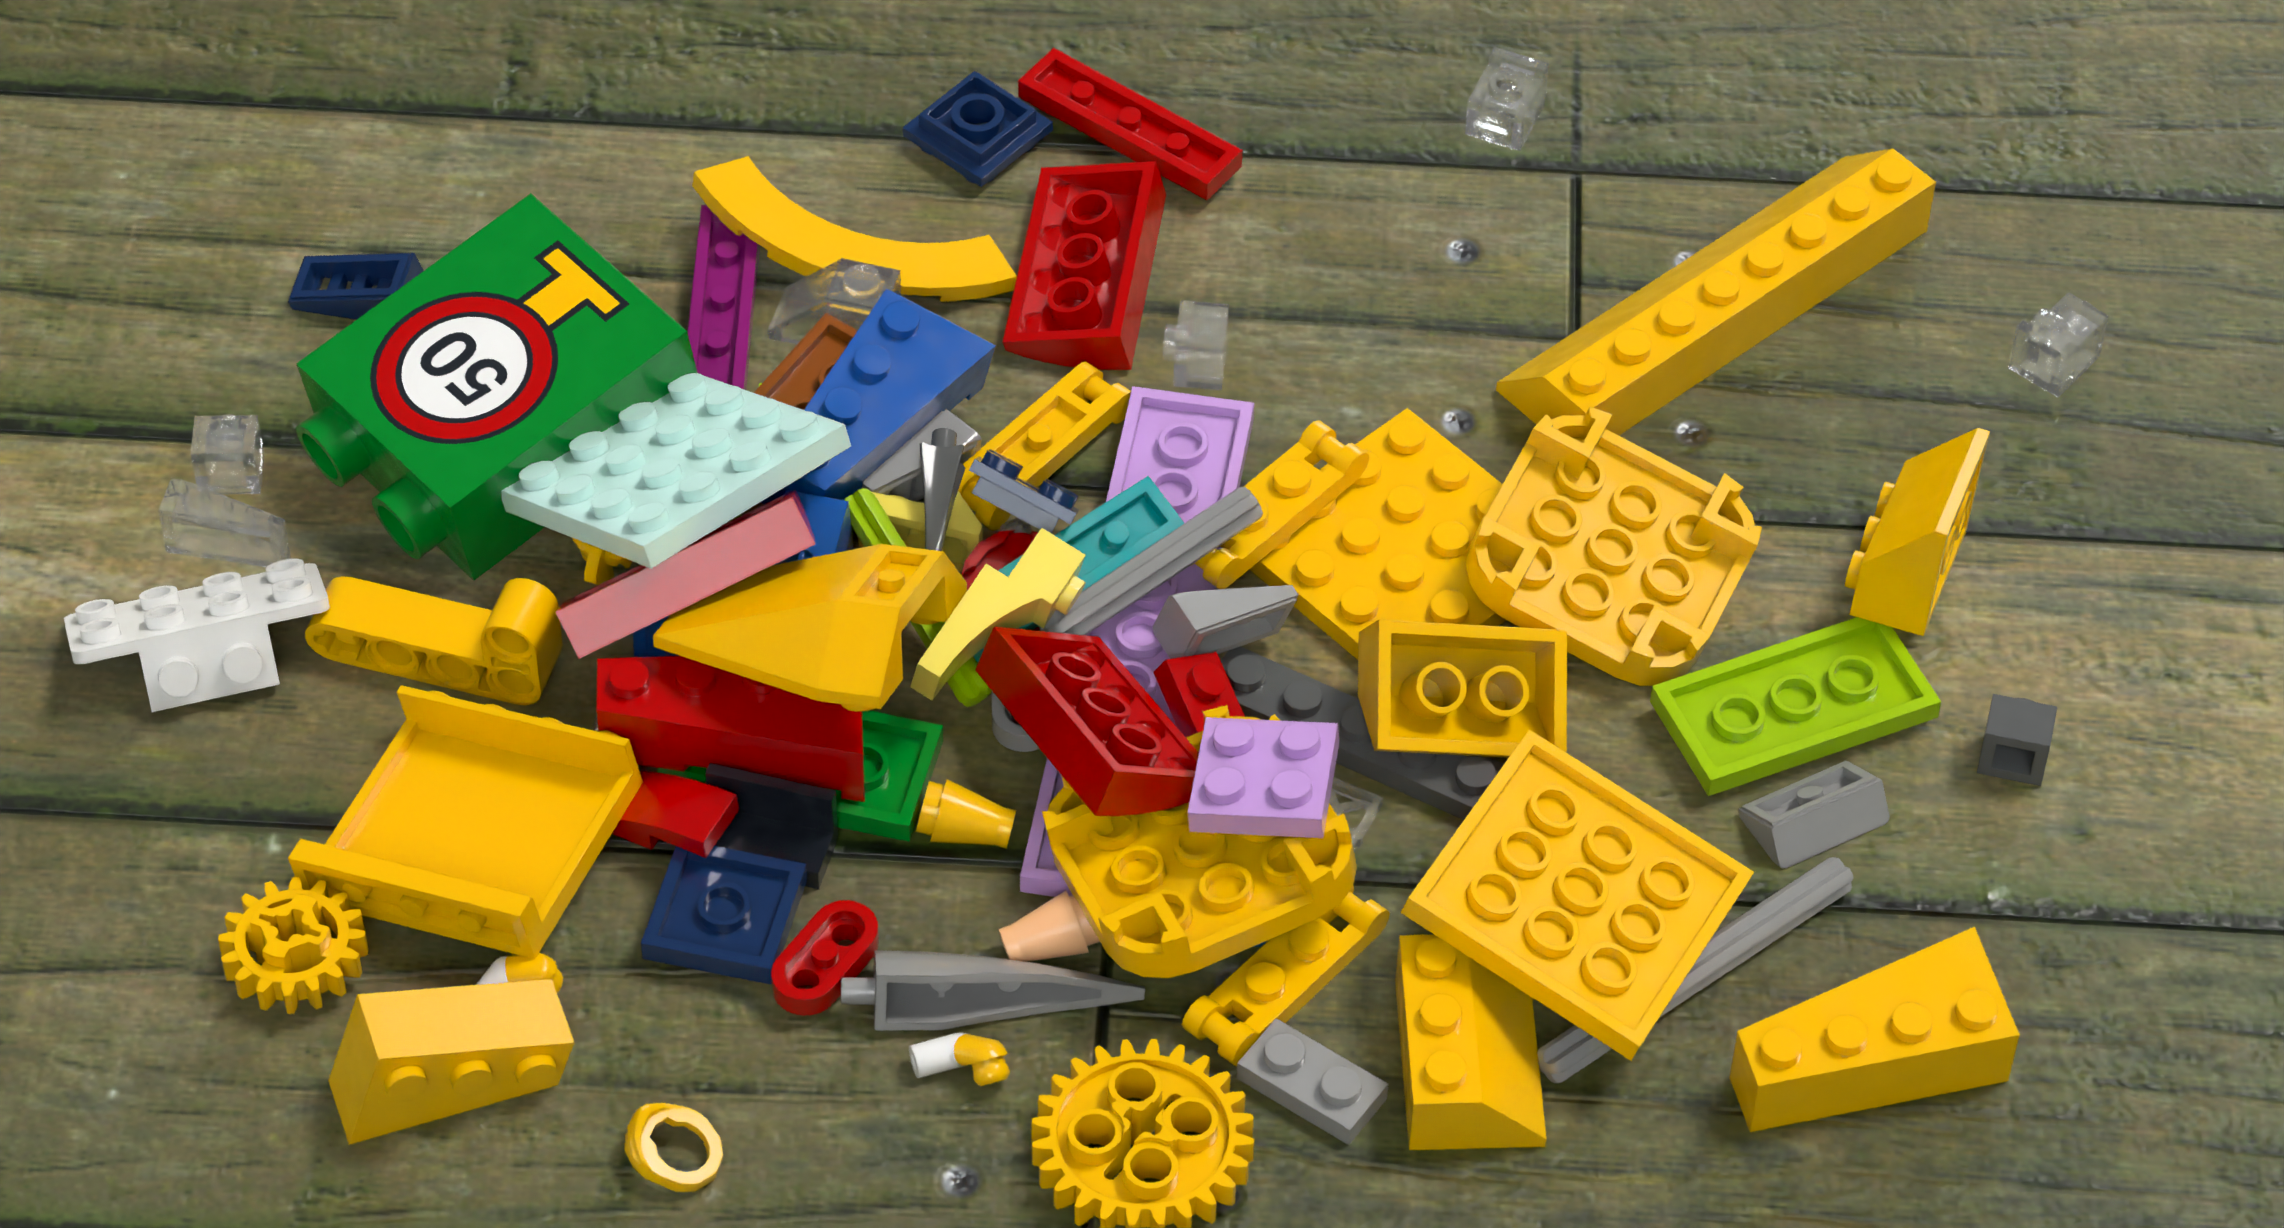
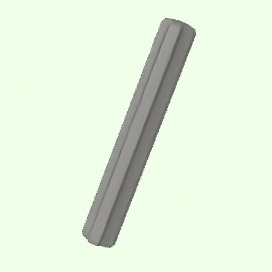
[1039,487,1263,635]

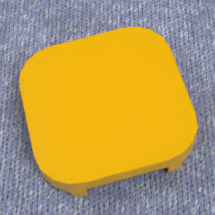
[1466,407,1762,686]
[1042,705,1357,978]

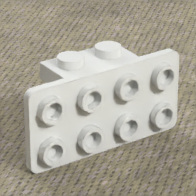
[64,559,330,712]

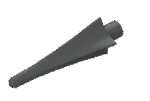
[920,428,965,551]

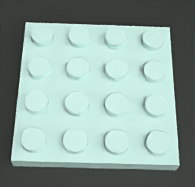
[501,373,851,568]

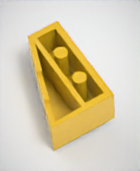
[328,979,575,1145]

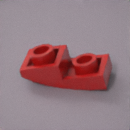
[612,771,739,858]

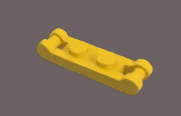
[958,362,1131,531]
[1190,420,1369,589]
[1182,886,1390,1066]

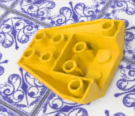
[653,544,967,711]

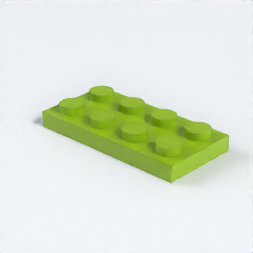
[1650,617,1941,796]

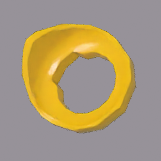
[625,1103,723,1192]

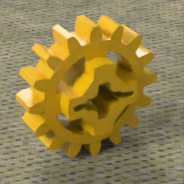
[218,877,368,1014]

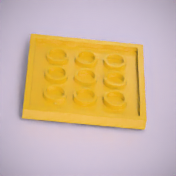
[1250,408,1506,660]
[1401,729,1754,1061]

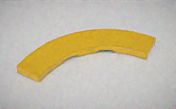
[692,156,1017,302]

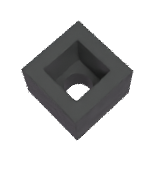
[1977,694,2057,786]

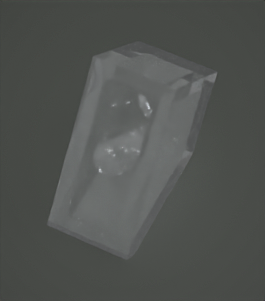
[767,258,901,345]

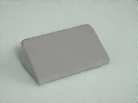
[1738,761,1890,868]

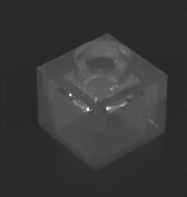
[1163,300,1229,390]
[191,414,265,495]

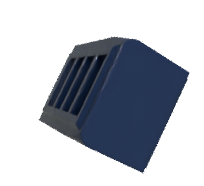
[288,253,424,320]

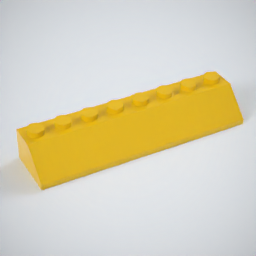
[1496,148,1936,436]

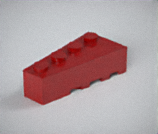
[596,656,865,802]

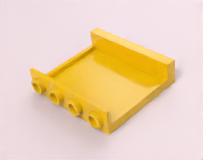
[288,685,643,959]

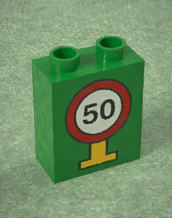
[296,193,697,581]

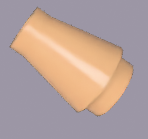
[998,891,1100,962]

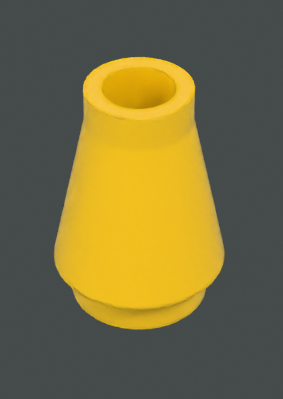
[916,779,1016,848]

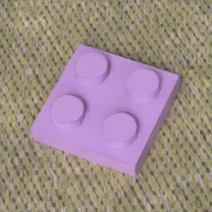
[1187,717,1339,838]

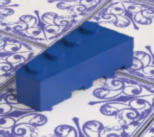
[760,288,996,504]

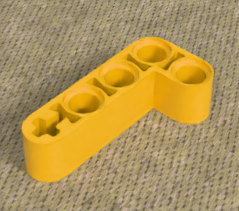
[305,576,563,705]

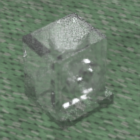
[1465,47,1549,151]
[2008,292,2109,398]

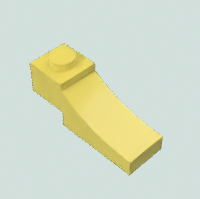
[910,528,1086,701]

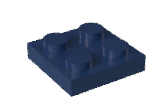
[641,846,807,985]

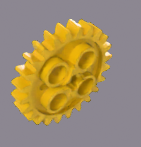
[1031,1039,1255,1228]

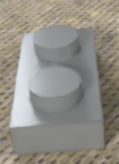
[1237,1018,1388,1145]

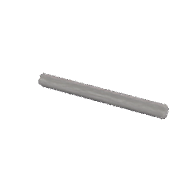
[1537,857,1854,1083]

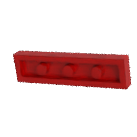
[1018,48,1243,200]

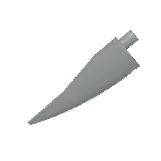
[841,950,1145,1030]

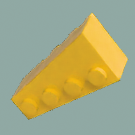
[1729,927,2020,1132]

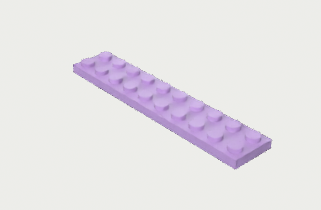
[1020,386,1254,897]

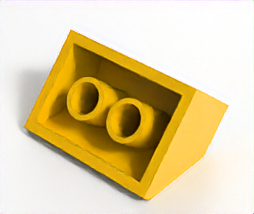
[1845,428,1990,636]
[1358,620,1567,758]
[1395,934,1547,1150]

